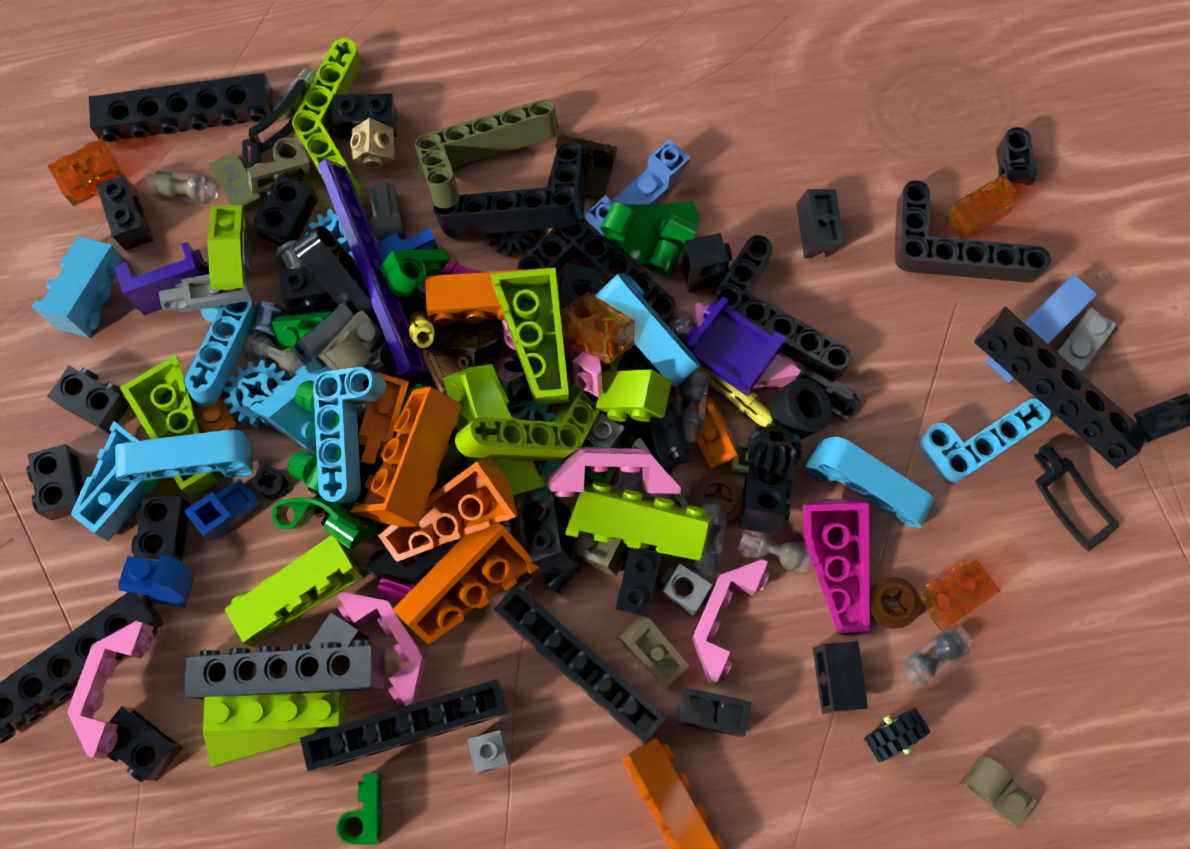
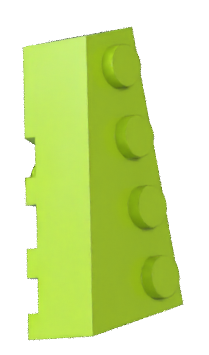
[491,268,569,405]
[225,535,364,646]

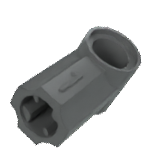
[369,182,406,243]

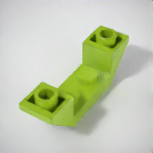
[207,205,248,290]

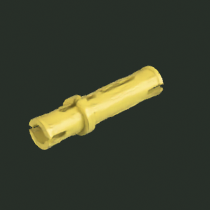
[409,311,435,348]
[694,364,774,427]

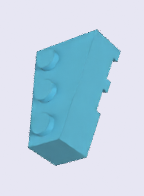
[31,236,122,338]
[249,365,338,451]
[70,421,163,541]

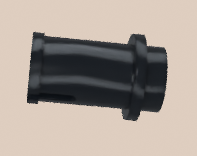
[544,559,583,595]

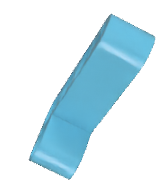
[595,273,700,387]
[185,299,257,407]
[313,367,386,504]
[920,398,1051,483]
[115,430,253,482]
[804,437,935,528]

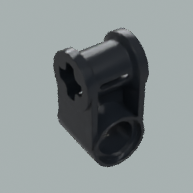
[996,127,1036,187]

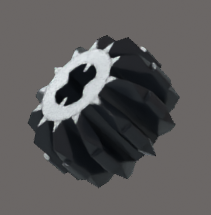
[747,423,802,474]

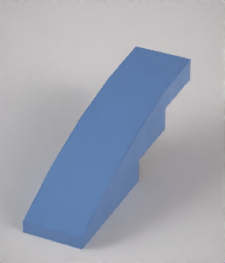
[986,274,1097,383]

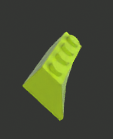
[120,354,219,499]
[443,364,547,496]
[566,482,714,561]
[203,692,347,767]

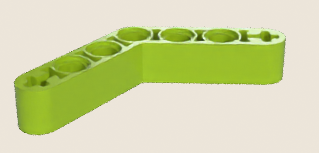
[292,38,366,210]
[455,357,618,462]

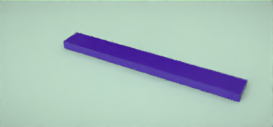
[318,159,428,379]

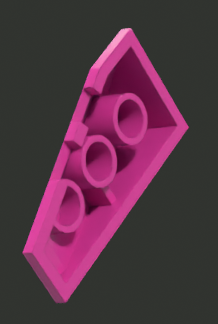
[803,498,870,633]

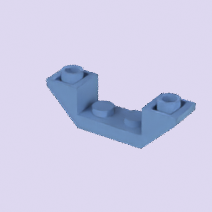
[583,139,691,237]

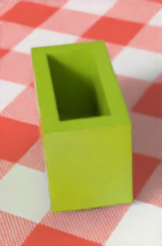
[596,370,672,422]

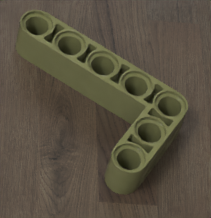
[415,100,559,208]

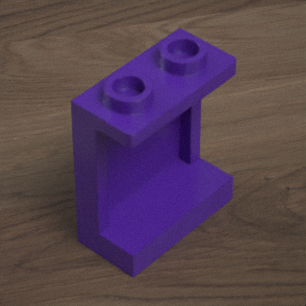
[115,242,210,315]
[685,296,786,396]

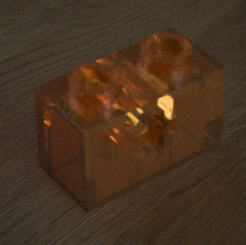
[48,138,124,207]

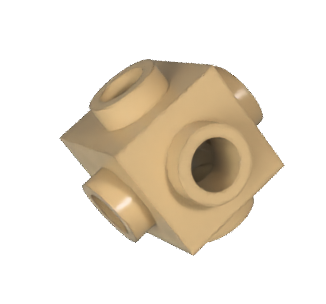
[350,118,395,170]

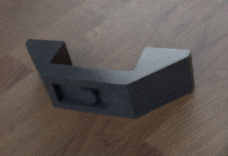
[365,536,464,584]

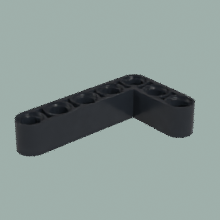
[433,141,588,236]
[895,180,1051,283]
[517,218,676,327]
[294,225,399,388]
[713,235,852,379]

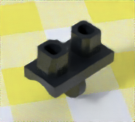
[1134,393,1190,443]

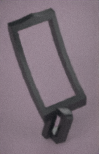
[242,79,308,168]
[1034,444,1119,551]

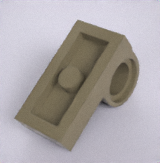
[247,137,310,194]
[319,311,384,371]
[575,531,630,577]
[618,616,689,689]
[960,757,1037,828]

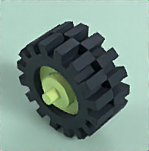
[864,708,931,762]

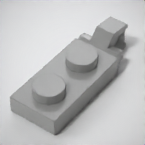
[159,273,251,312]
[1057,307,1117,373]

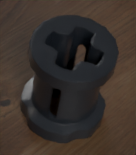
[253,466,289,501]

